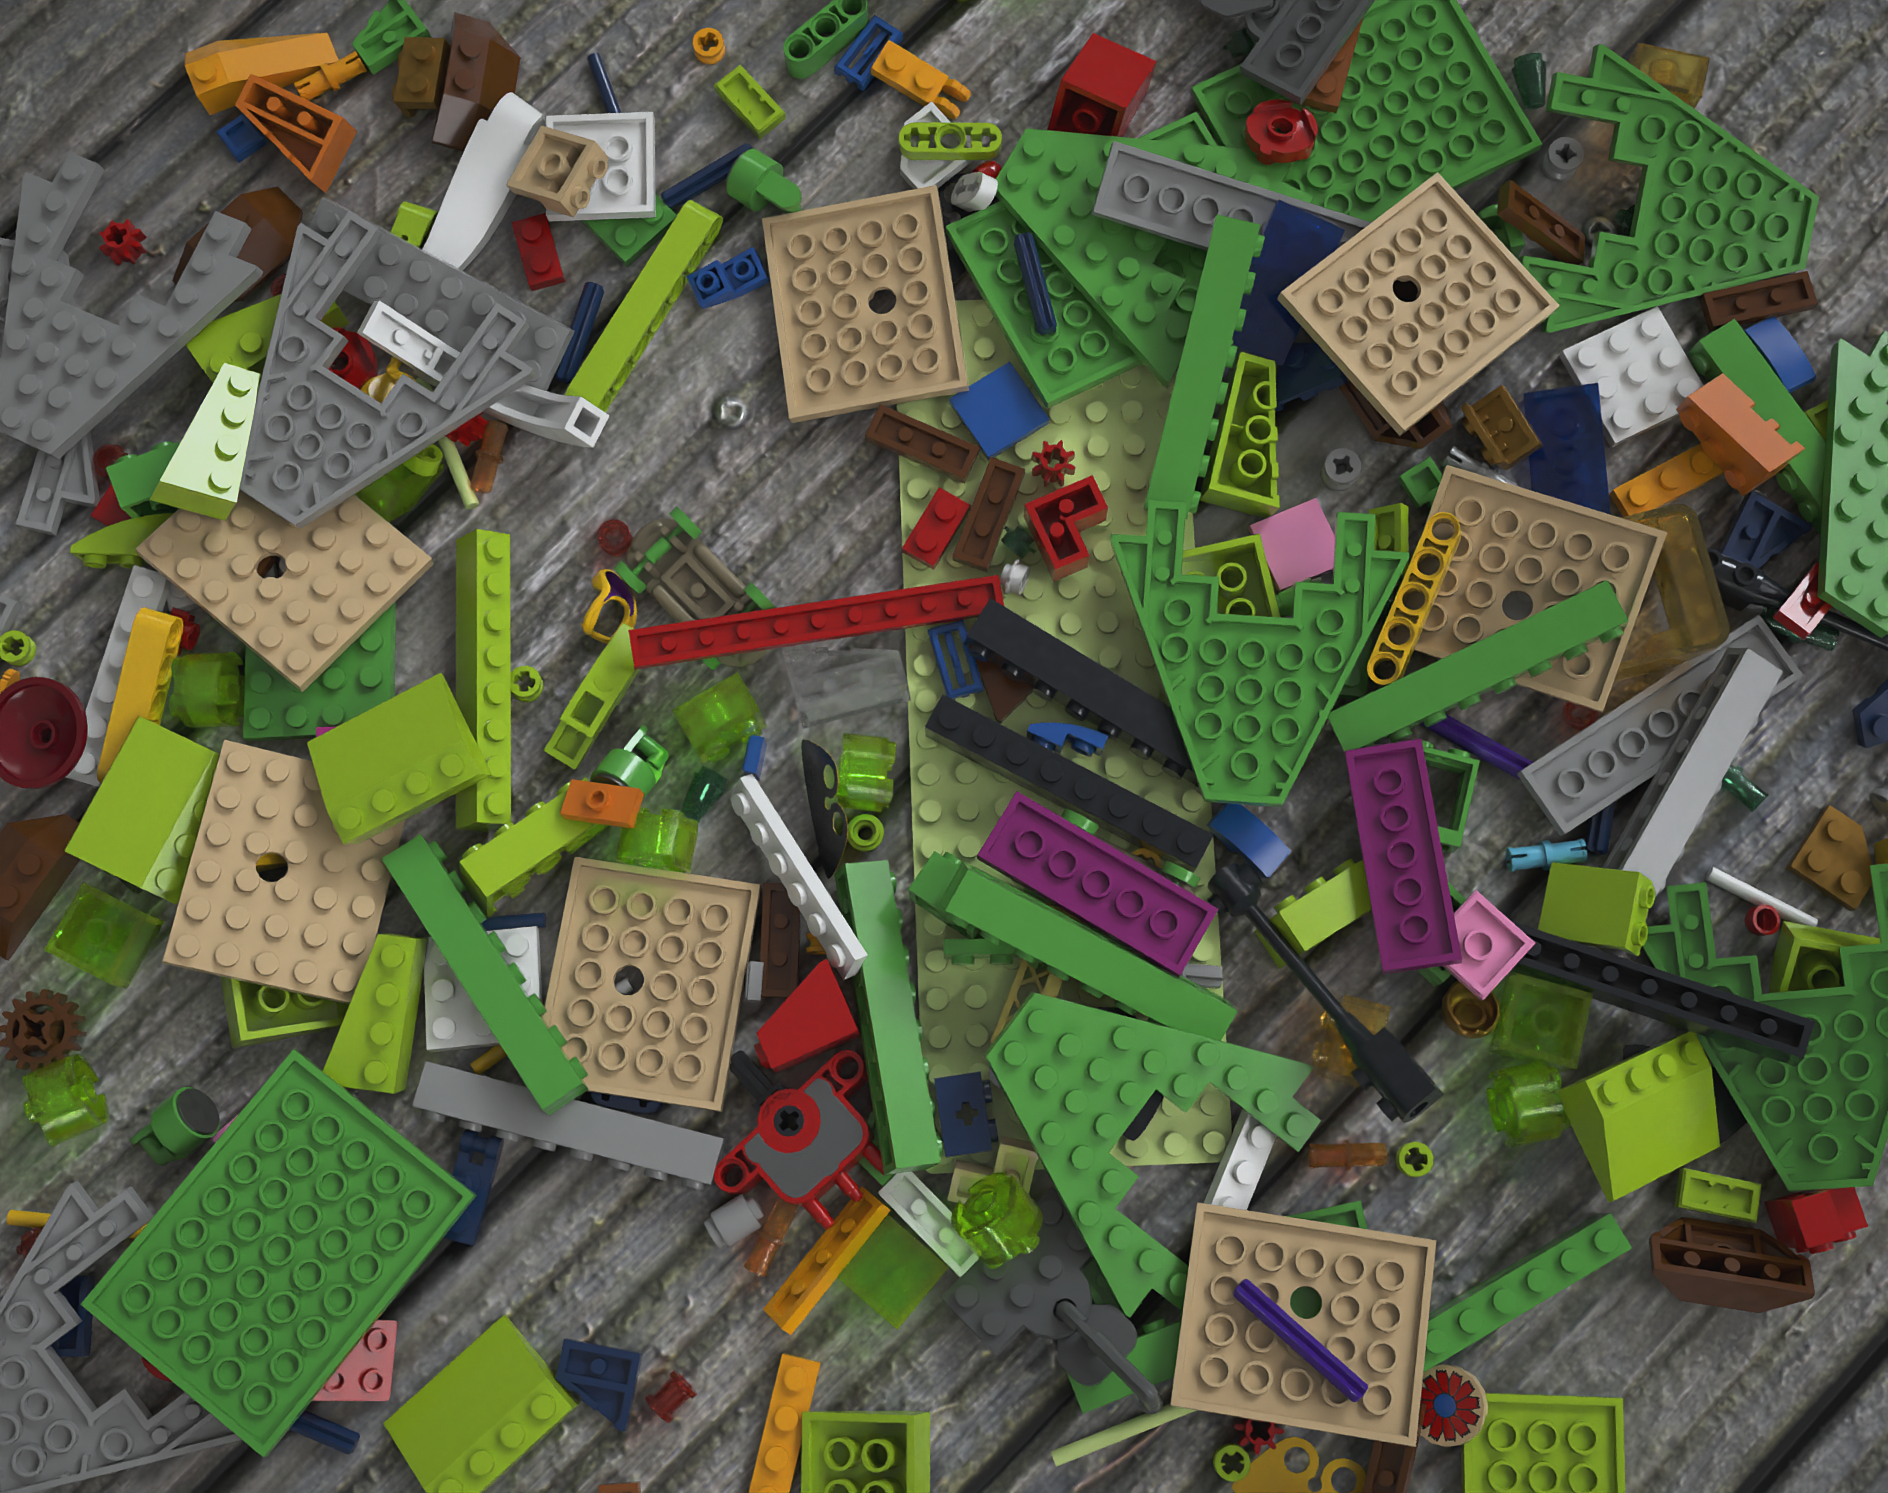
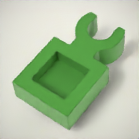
[1397,456,1443,516]

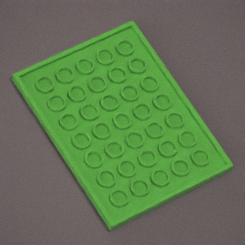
[1190,0,1543,223]
[946,111,1297,409]
[80,1049,477,1457]

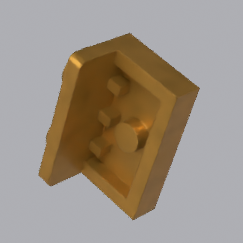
[392,37,449,117]
[1460,385,1544,471]

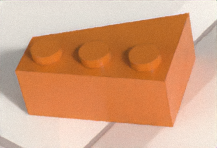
[235,73,357,193]
[1676,373,1805,496]

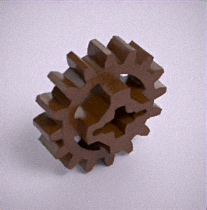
[0,989,87,1074]

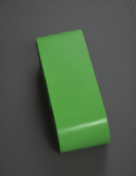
[783,0,869,79]

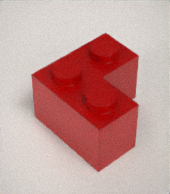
[1024,475,1108,582]
[1764,1187,1868,1254]

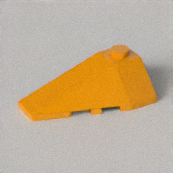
[185,32,339,115]

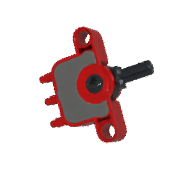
[714,1050,886,1230]

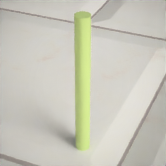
[416,377,479,510]
[1050,1404,1197,1467]

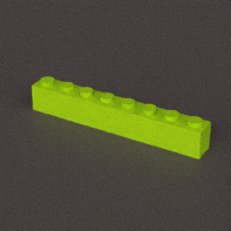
[456,529,511,832]

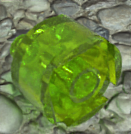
[169,652,245,728]
[836,733,896,812]
[616,807,699,873]
[22,1054,109,1147]
[1486,1062,1571,1148]
[951,1172,1043,1269]

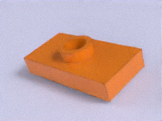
[560,779,644,829]

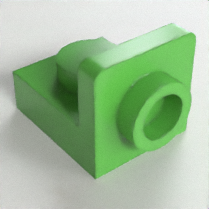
[1477,204,1525,258]

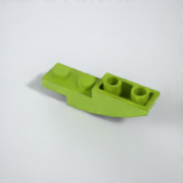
[70,513,174,569]
[543,623,640,770]

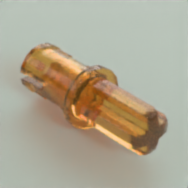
[470,420,509,494]
[1308,1140,1388,1171]
[743,1198,798,1278]

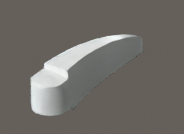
[423,92,545,271]

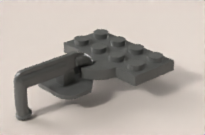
[1200,0,1375,105]
[941,1187,1163,1414]

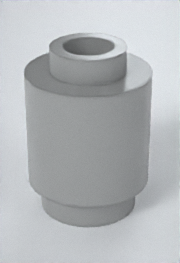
[704,1193,765,1249]

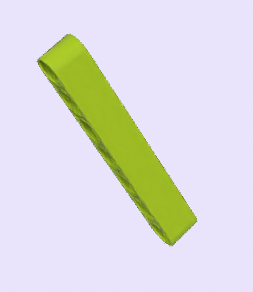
[565,200,723,413]

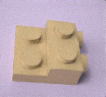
[506,125,609,218]

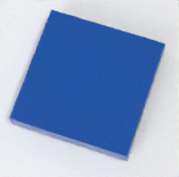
[949,361,1050,461]

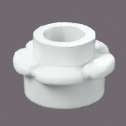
[1000,559,1030,595]

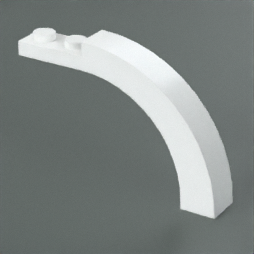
[357,301,609,448]

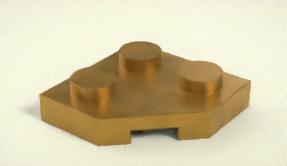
[1786,805,1872,911]

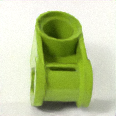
[391,201,439,249]

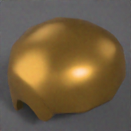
[1441,980,1501,1039]

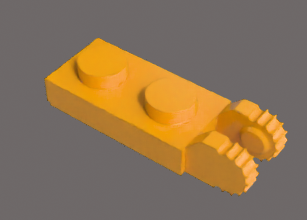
[870,40,971,120]

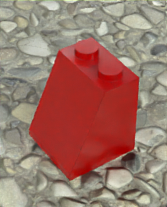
[1047,33,1157,137]
[754,959,861,1074]

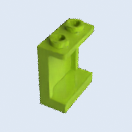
[1538,862,1655,956]

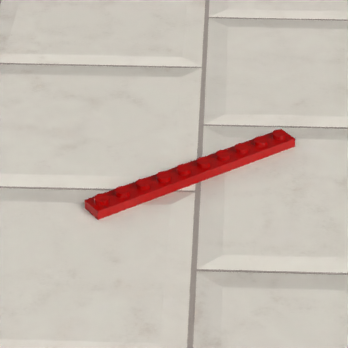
[628,575,1004,670]

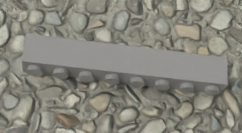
[1602,648,1783,919]
[412,1061,727,1191]

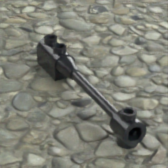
[1671,542,1888,651]
[1207,861,1444,1123]

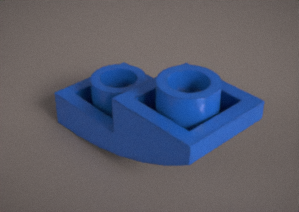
[686,247,770,309]
[1744,316,1816,393]
[1026,722,1108,757]
[1206,803,1291,878]

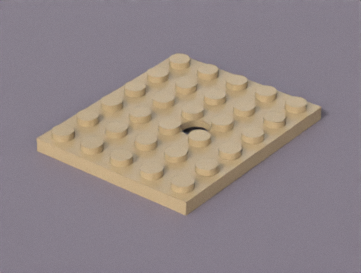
[1277,172,1560,436]
[762,185,969,423]
[1389,465,1667,713]
[135,489,433,692]
[163,740,405,1005]
[543,857,762,1112]
[1170,1202,1436,1447]

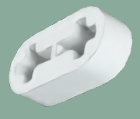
[951,172,998,212]

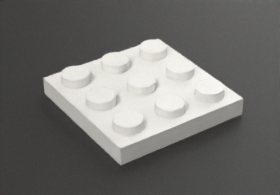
[546,112,656,221]
[1559,306,1704,448]
[424,926,543,1053]

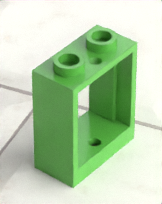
[1413,739,1480,853]

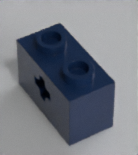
[934,1072,999,1158]

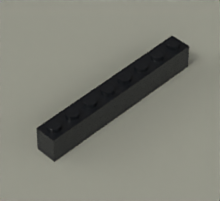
[963,598,1202,795]
[925,694,1214,873]
[1511,921,1815,1066]

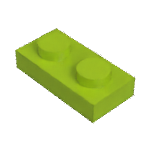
[1369,503,1409,579]

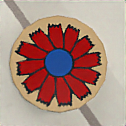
[1420,1364,1488,1447]

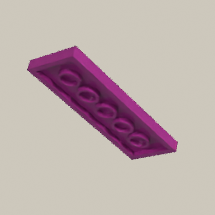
[1345,739,1462,975]
[976,791,1218,978]

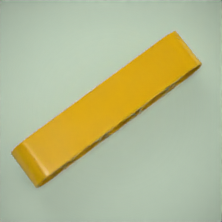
[1367,512,1461,688]
[97,607,183,783]

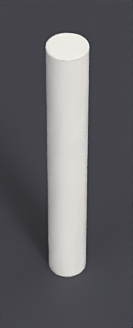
[1705,867,1818,927]

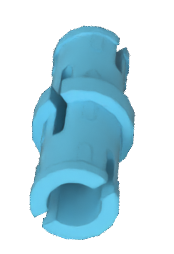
[1505,839,1587,872]

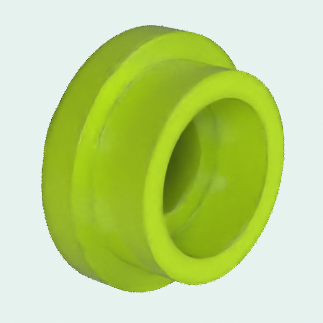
[848,814,884,852]

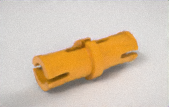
[293,50,367,101]

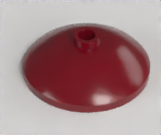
[0,677,88,789]

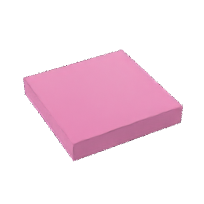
[1248,498,1335,593]
[1443,890,1535,1001]

